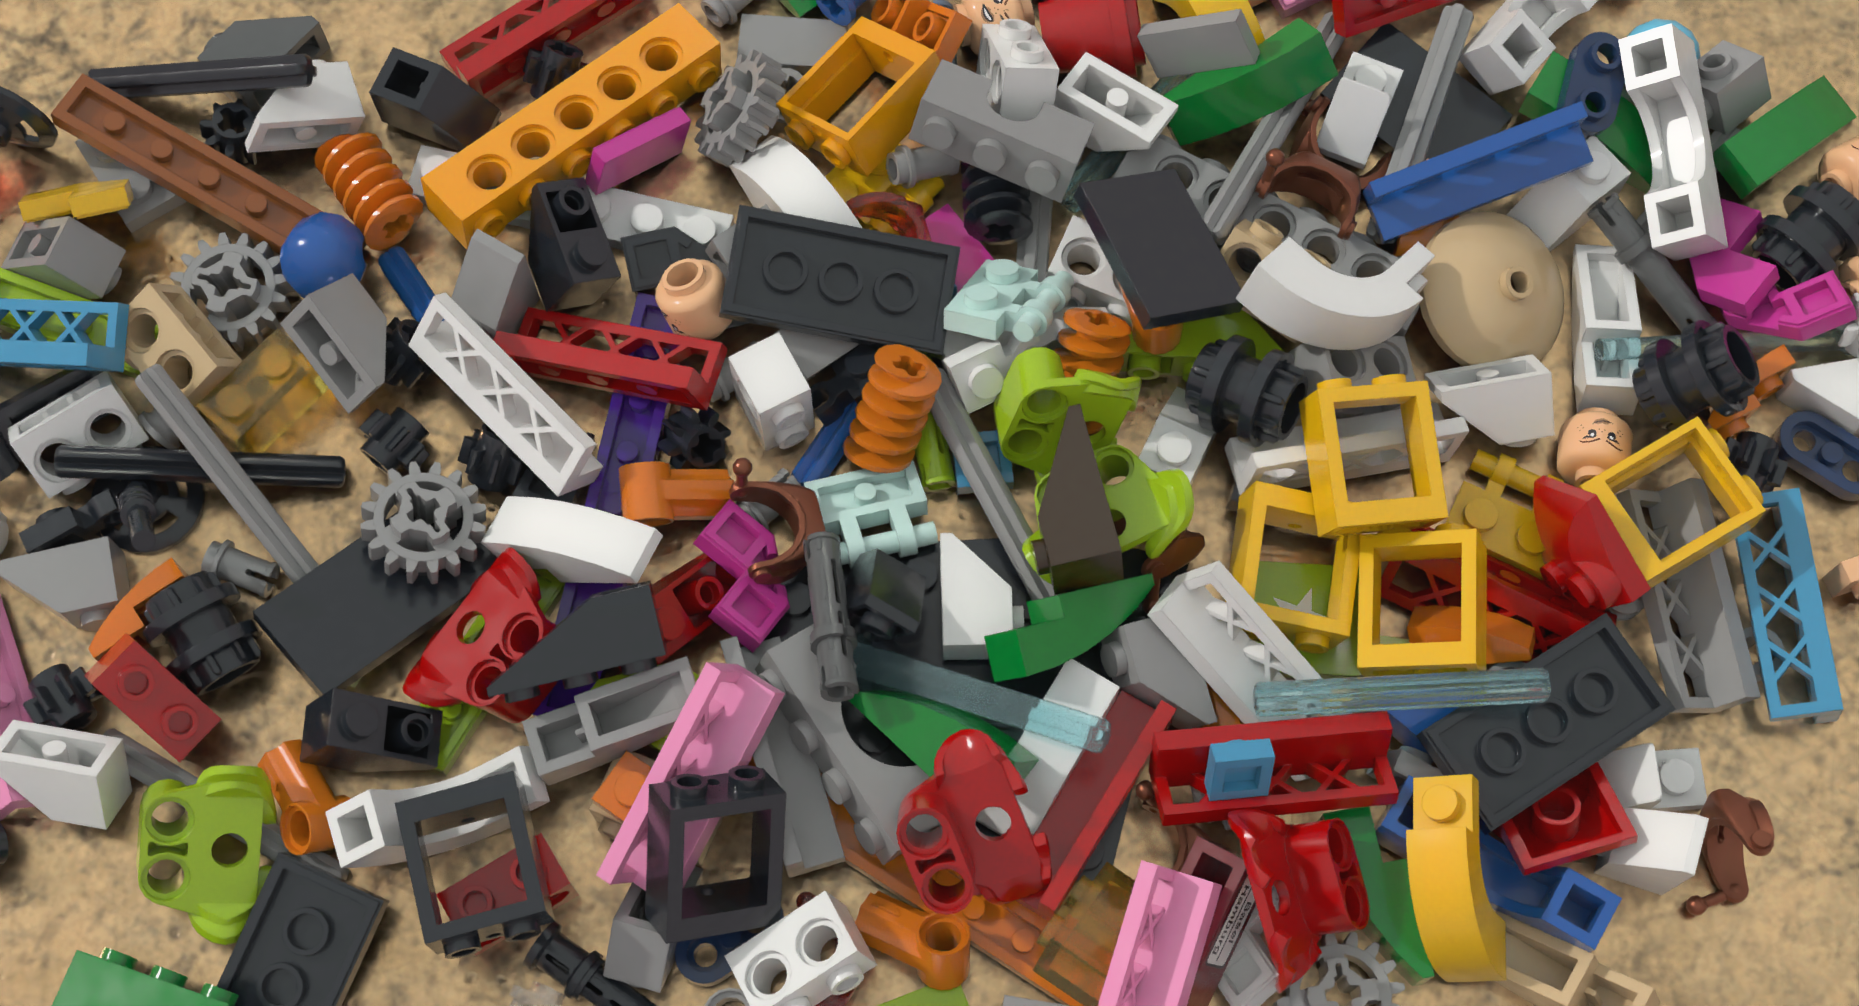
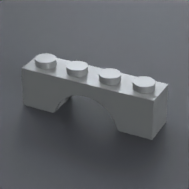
[755,624,941,865]

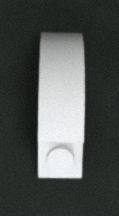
[729,135,862,228]
[1235,237,1435,350]
[325,746,550,868]

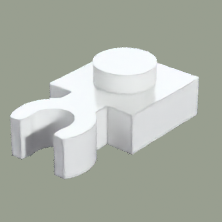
[943,334,1041,414]

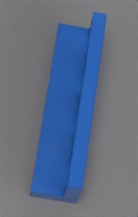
[1362,101,1594,244]

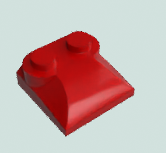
[1533,475,1651,610]
[1492,761,1638,875]

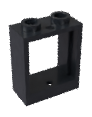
[645,765,786,944]
[395,771,555,959]

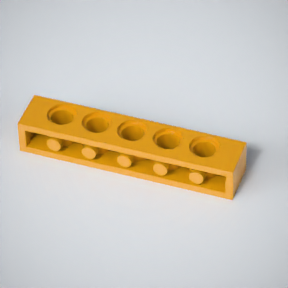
[421,3,722,249]

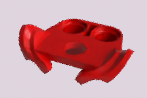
[402,547,558,723]
[896,729,1052,915]
[1228,808,1370,994]

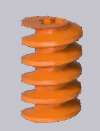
[314,132,423,251]
[1054,308,1131,434]
[843,344,942,473]

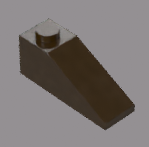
[1031,404,1124,595]

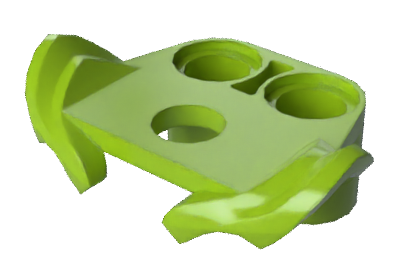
[993,347,1142,484]
[1022,445,1194,584]
[136,765,277,945]

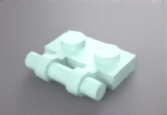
[944,259,1074,342]
[804,460,938,569]

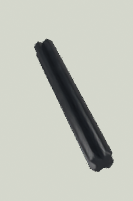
[88,54,317,99]
[54,445,346,488]

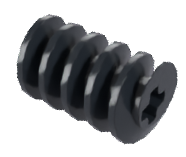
[960,161,1033,245]

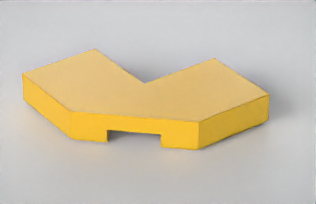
[18,179,134,223]

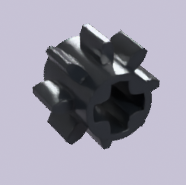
[523,39,588,99]
[199,98,261,165]
[385,317,433,388]
[657,406,731,469]
[359,407,430,475]
[457,424,527,492]
[1725,431,1788,493]
[23,664,103,731]

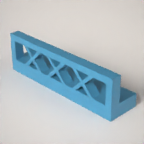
[0,298,129,372]
[1735,488,1844,724]

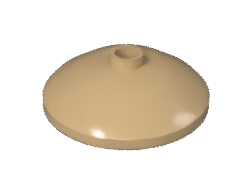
[1419,211,1565,366]

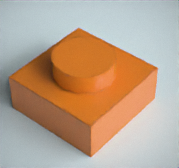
[591,750,652,823]

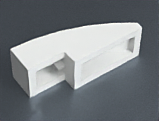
[1571,244,1642,416]
[481,496,663,583]
[976,659,1120,836]

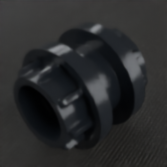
[1752,181,1859,290]
[1632,320,1760,432]
[1185,334,1308,448]
[142,571,263,695]

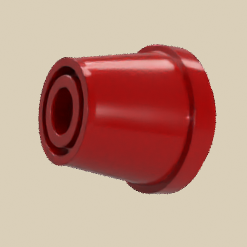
[1038,0,1146,78]

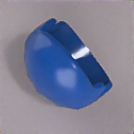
[280,212,367,298]

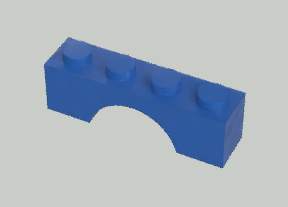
[1375,775,1622,953]

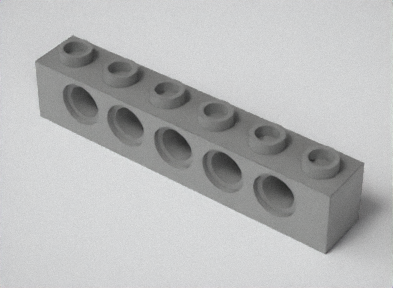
[1113,134,1420,337]

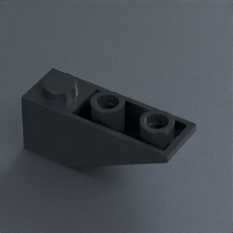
[486,580,667,703]

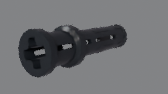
[523,921,657,1006]

